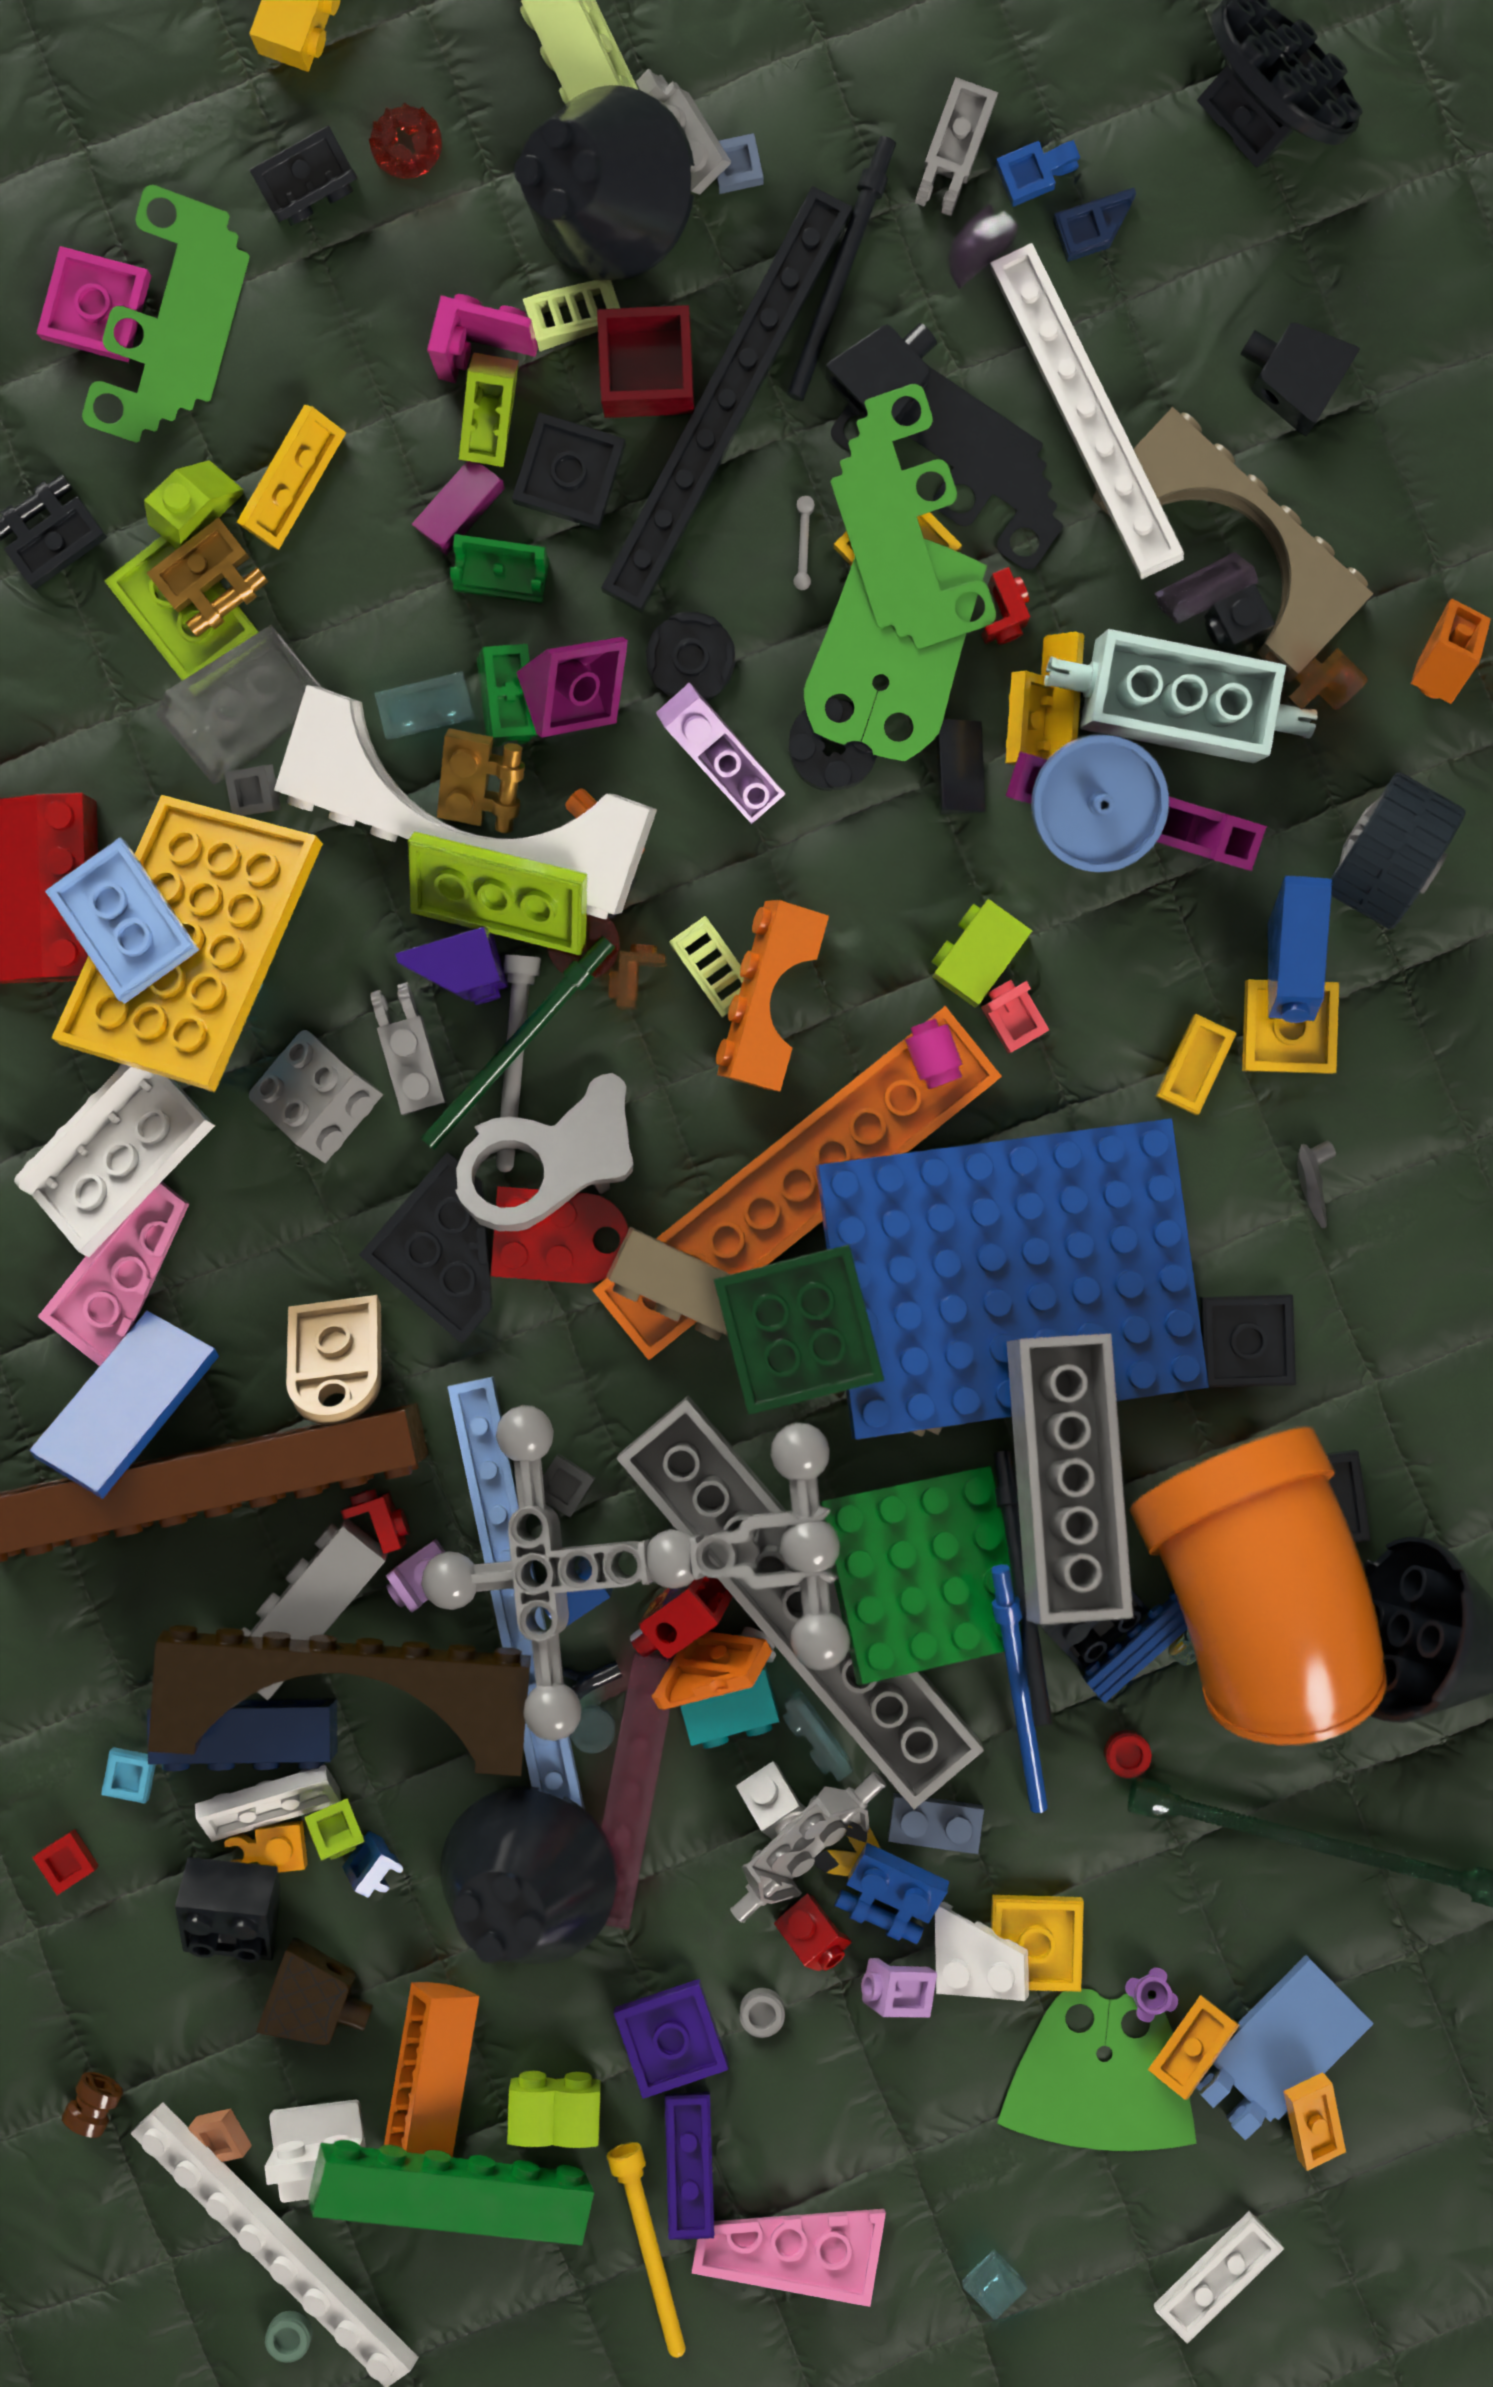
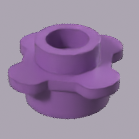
[1125,1967,1178,2022]

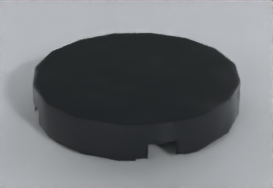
[646,612,736,701]

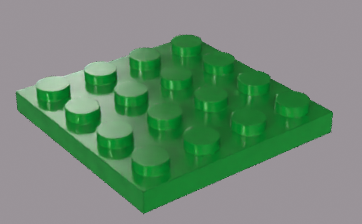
[819,1466,1022,1685]

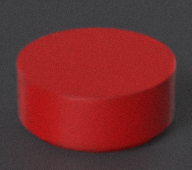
[1104,1730,1152,1778]

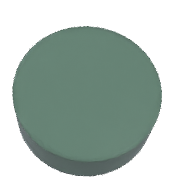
[265,2311,313,2363]

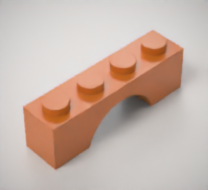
[716,900,829,1092]

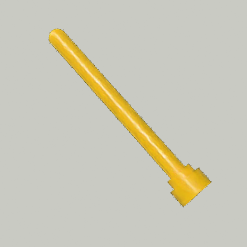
[607,2142,685,2358]

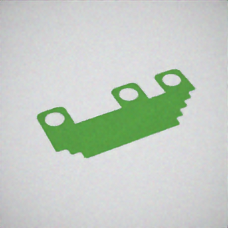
[82,185,250,443]
[830,384,996,649]

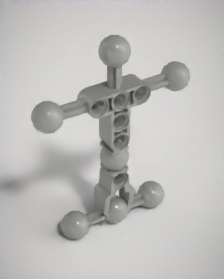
[421,1405,850,1741]

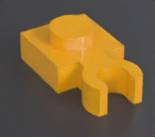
[224,1820,308,1873]

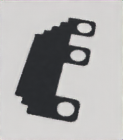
[831,367,1063,569]

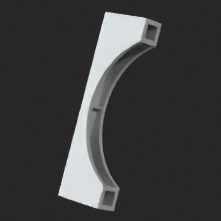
[274,685,657,919]

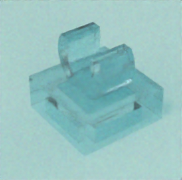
[962,2249,1027,2320]

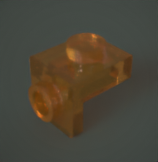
[1289,648,1368,710]
[609,944,667,1010]

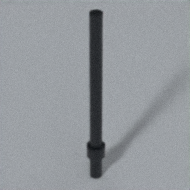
[787,136,896,401]
[994,1451,1053,1727]

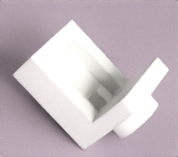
[736,1761,806,1840]

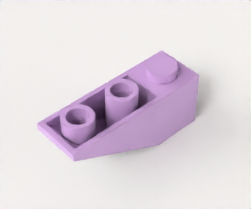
[656,682,785,824]

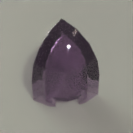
[948,204,1018,289]

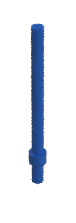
[991,1565,1048,1813]

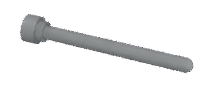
[496,955,541,1172]

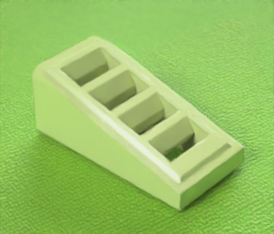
[523,280,620,351]
[669,916,744,1018]

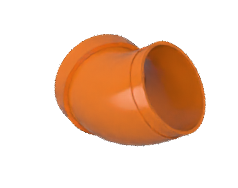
[1130,1427,1387,1745]

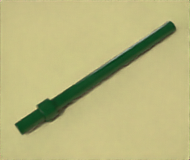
[421,935,615,1150]

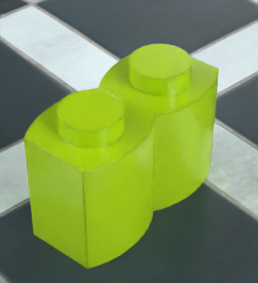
[507,2071,601,2148]

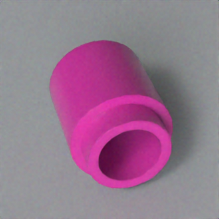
[905,1018,963,1089]

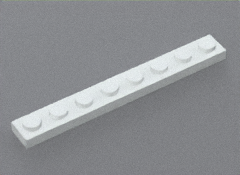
[991,243,1184,579]
[131,2102,419,2387]

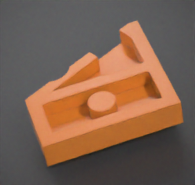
[652,1632,772,1710]

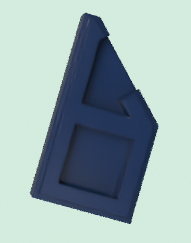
[1053,187,1136,262]

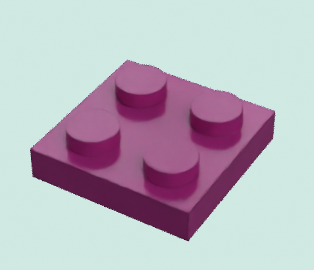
[37,246,151,362]

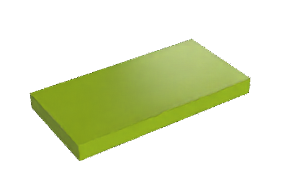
[408,831,588,955]

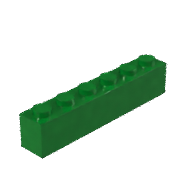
[308,2140,594,2245]

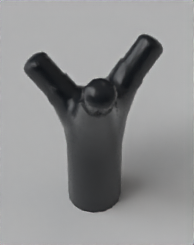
[562,1660,622,1700]

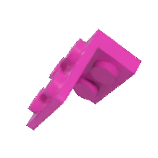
[427,294,538,383]

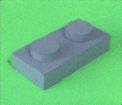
[888,1793,984,1854]

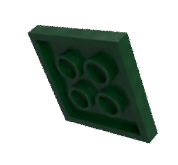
[714,1244,885,1415]

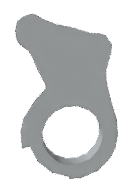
[455,1073,633,1231]

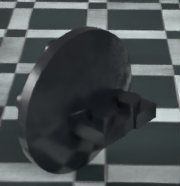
[1197,0,1363,168]

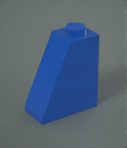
[1268,876,1332,1023]

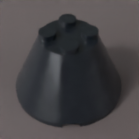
[514,85,694,281]
[1362,1537,1493,1723]
[440,1786,618,1964]

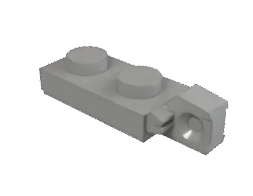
[636,69,731,195]

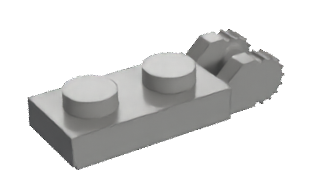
[915,77,998,216]
[370,982,447,1115]

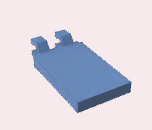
[1196,1955,1374,2140]

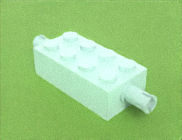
[1044,629,1317,763]

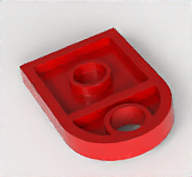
[490,1186,629,1284]

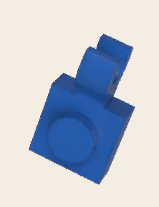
[996,140,1080,207]

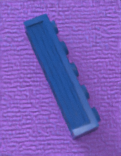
[1082,1589,1188,1703]

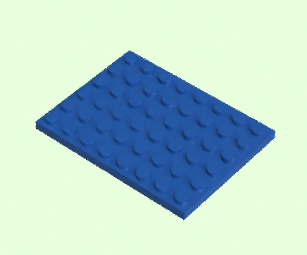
[816,1118,1209,1440]

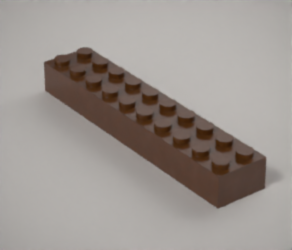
[0,1403,429,1562]

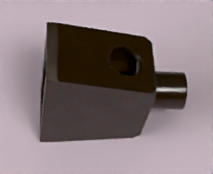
[256,1937,373,2045]

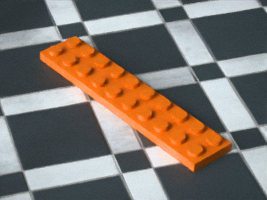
[592,1006,1002,1360]

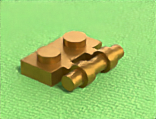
[147,517,269,637]
[437,728,525,833]

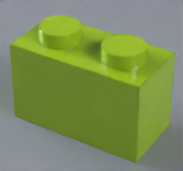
[931,899,1032,1008]

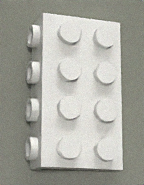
[14,1064,215,1257]

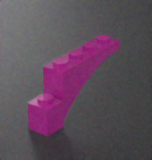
[1006,752,1267,871]

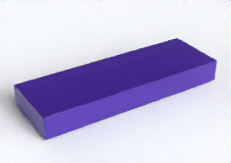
[665,2092,715,2240]

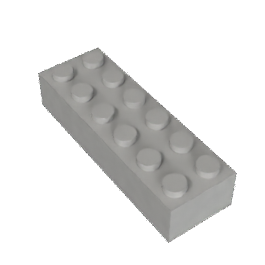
[1007,1334,1133,1624]

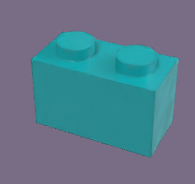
[680,1664,779,1749]

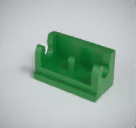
[450,534,549,604]
[477,644,538,747]

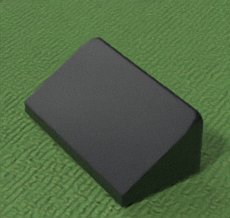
[937,719,986,815]

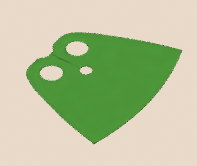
[997,1988,1197,2151]

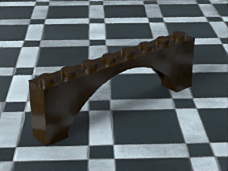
[148,1625,531,1776]

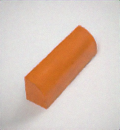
[384,1982,480,2157]

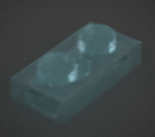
[375,672,475,740]
[783,1689,853,1782]

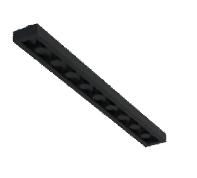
[601,186,852,613]

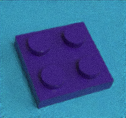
[614,1979,729,2099]

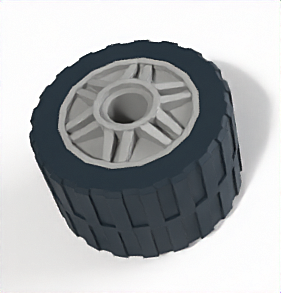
[1330,772,1466,929]

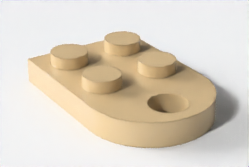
[286,1295,381,1425]

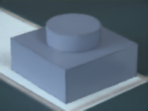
[716,133,764,194]

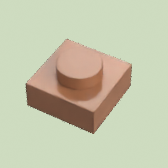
[188,2108,252,2162]

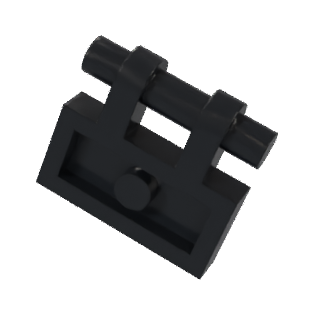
[0,474,108,590]

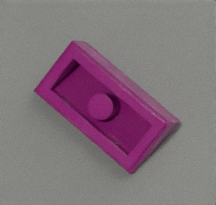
[412,461,505,555]

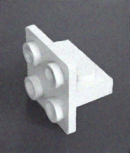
[265,2099,366,2202]

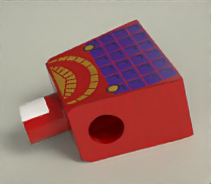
[630,1576,733,1658]

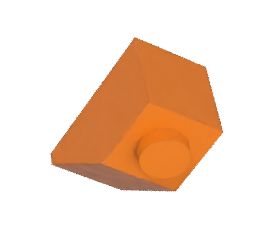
[1411,598,1491,704]

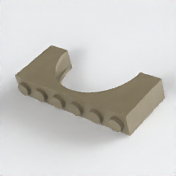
[1092,407,1373,683]

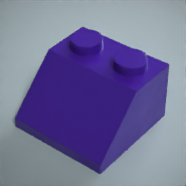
[395,927,509,1005]

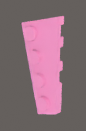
[38,1182,190,1366]
[692,2209,886,2307]

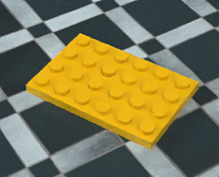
[52,795,323,1092]

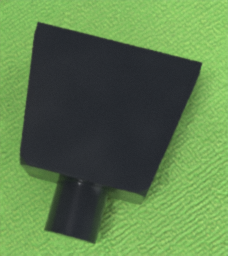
[826,323,937,423]
[1240,323,1360,437]

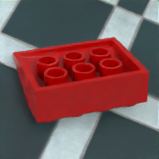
[0,793,98,984]

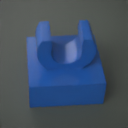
[342,1831,403,1898]

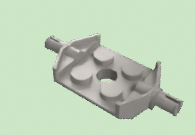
[730,1771,887,1923]

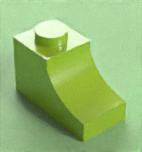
[459,353,519,467]

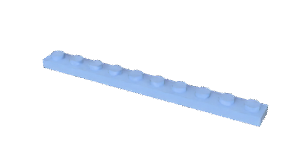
[447,1376,585,1810]

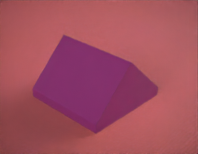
[517,637,628,738]

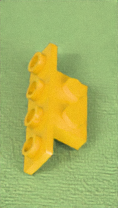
[1005,631,1084,766]

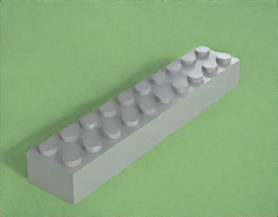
[617,1395,984,1809]

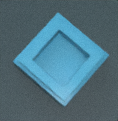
[101,1747,156,1804]

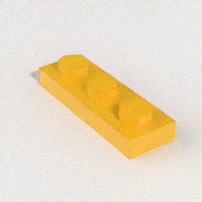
[236,405,346,550]

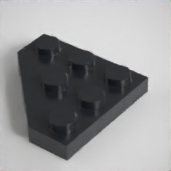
[359,1152,493,1343]

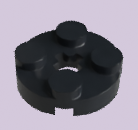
[789,698,877,791]

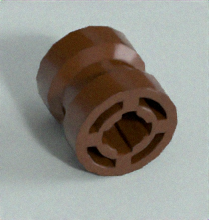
[62,2072,123,2138]

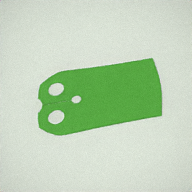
[804,539,987,761]

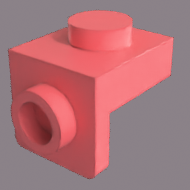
[981,980,1049,1054]

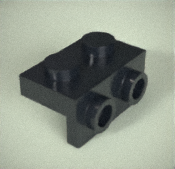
[249,125,358,226]

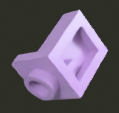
[386,1539,445,1613]
[861,1958,937,2018]

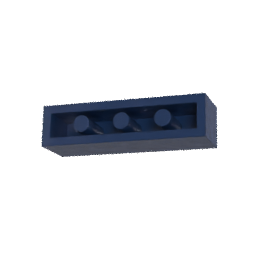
[147,1698,338,1771]

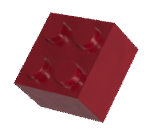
[597,305,694,418]

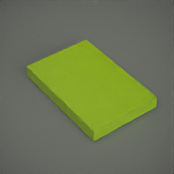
[104,536,261,690]

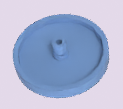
[1031,735,1169,872]

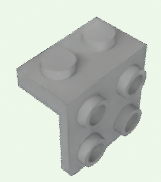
[249,1030,383,1163]

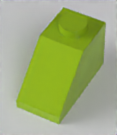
[144,460,244,549]

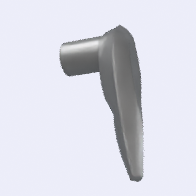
[1297,1141,1336,1228]

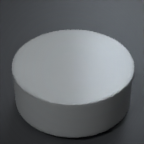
[740,1988,785,2038]

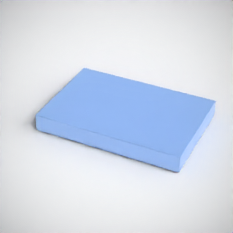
[46,837,199,1004]

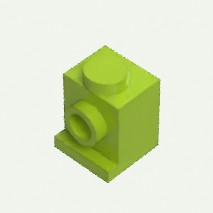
[304,1798,365,1861]

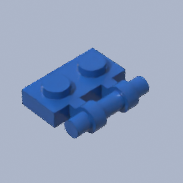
[834,1843,949,1944]

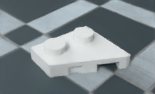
[935,1902,1029,2001]

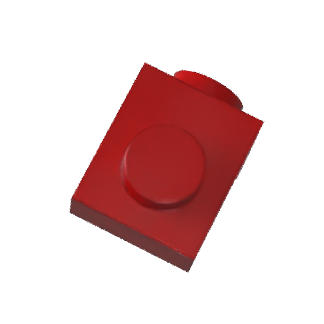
[982,567,1031,645]
[341,1488,410,1554]
[774,1893,852,1971]

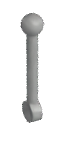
[793,496,815,590]

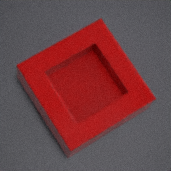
[32,1829,99,1895]

